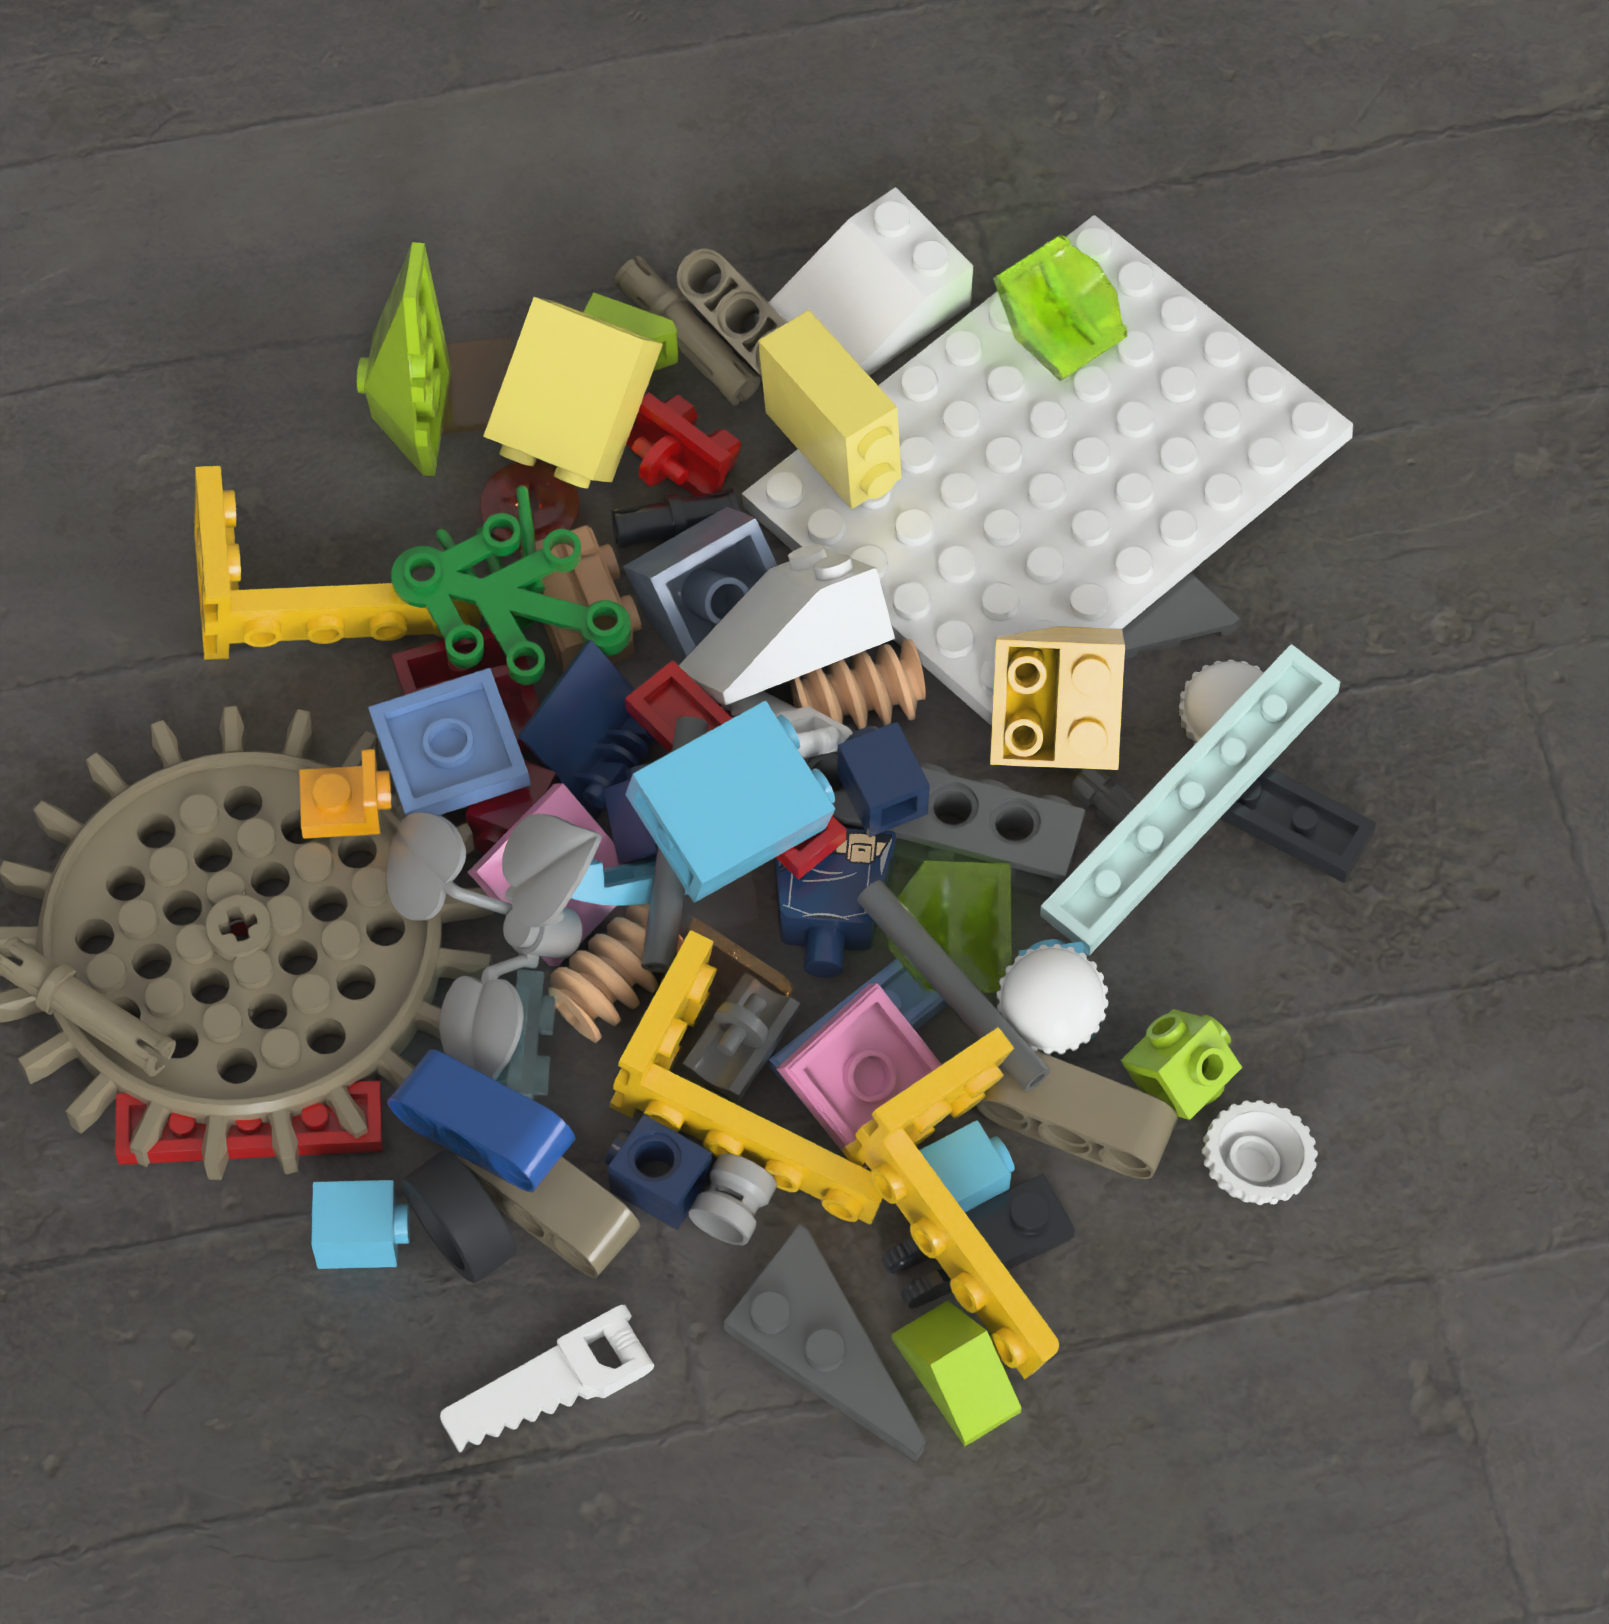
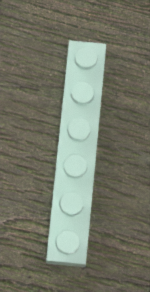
[1040,644,1340,956]

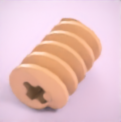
[789,639,926,730]
[548,904,684,1043]

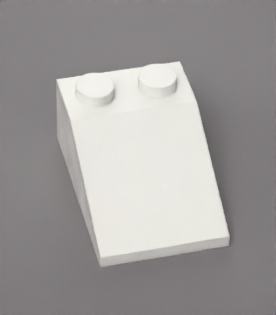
[755,187,973,376]
[679,545,895,705]

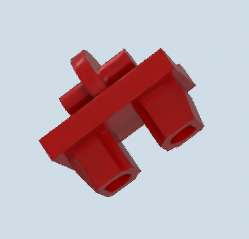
[626,392,741,496]

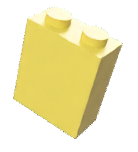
[483,297,663,489]
[758,310,901,509]

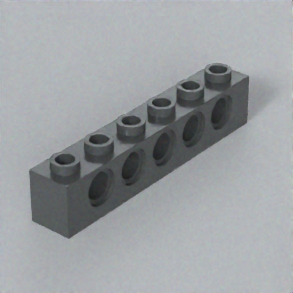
[734,717,1085,900]

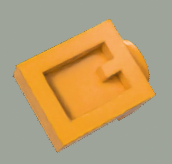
[299,749,392,839]

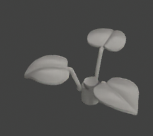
[386,812,603,1080]

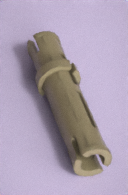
[614,256,761,406]
[0,936,176,1077]

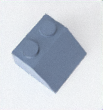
[623,507,778,663]

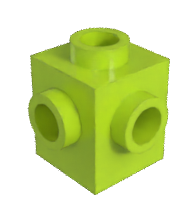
[1120,1009,1242,1120]

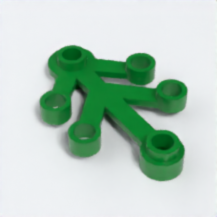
[391,513,631,685]

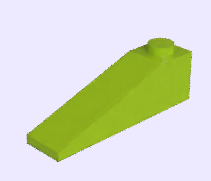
[357,242,452,476]

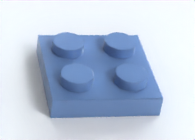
[368,668,531,817]

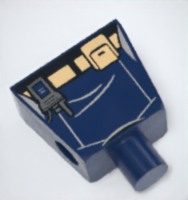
[773,828,896,978]

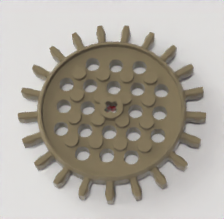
[0,706,494,1180]

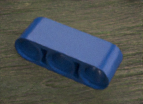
[387,1049,576,1192]

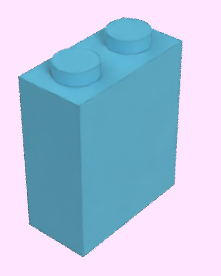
[625,700,835,903]

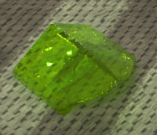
[993,235,1127,381]
[888,861,1012,993]

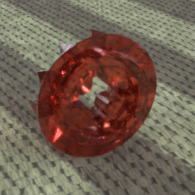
[480,461,579,550]

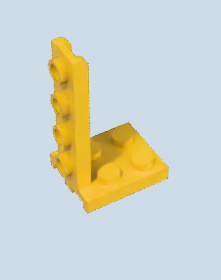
[194,466,482,660]
[609,930,883,1225]
[842,1027,1059,1379]

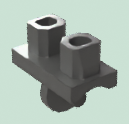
[682,972,801,1103]

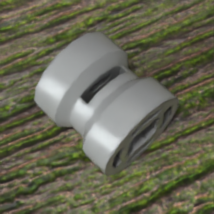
[689,1154,777,1246]

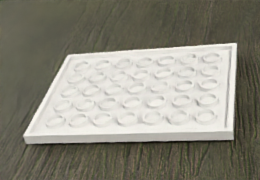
[742,215,1353,726]

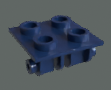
[518,640,655,819]

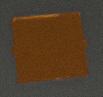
[441,337,514,434]
[688,917,795,997]

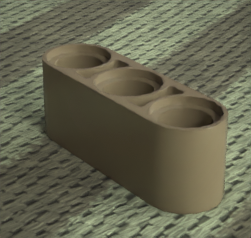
[677,248,788,376]
[977,1051,1178,1179]
[455,1155,640,1278]

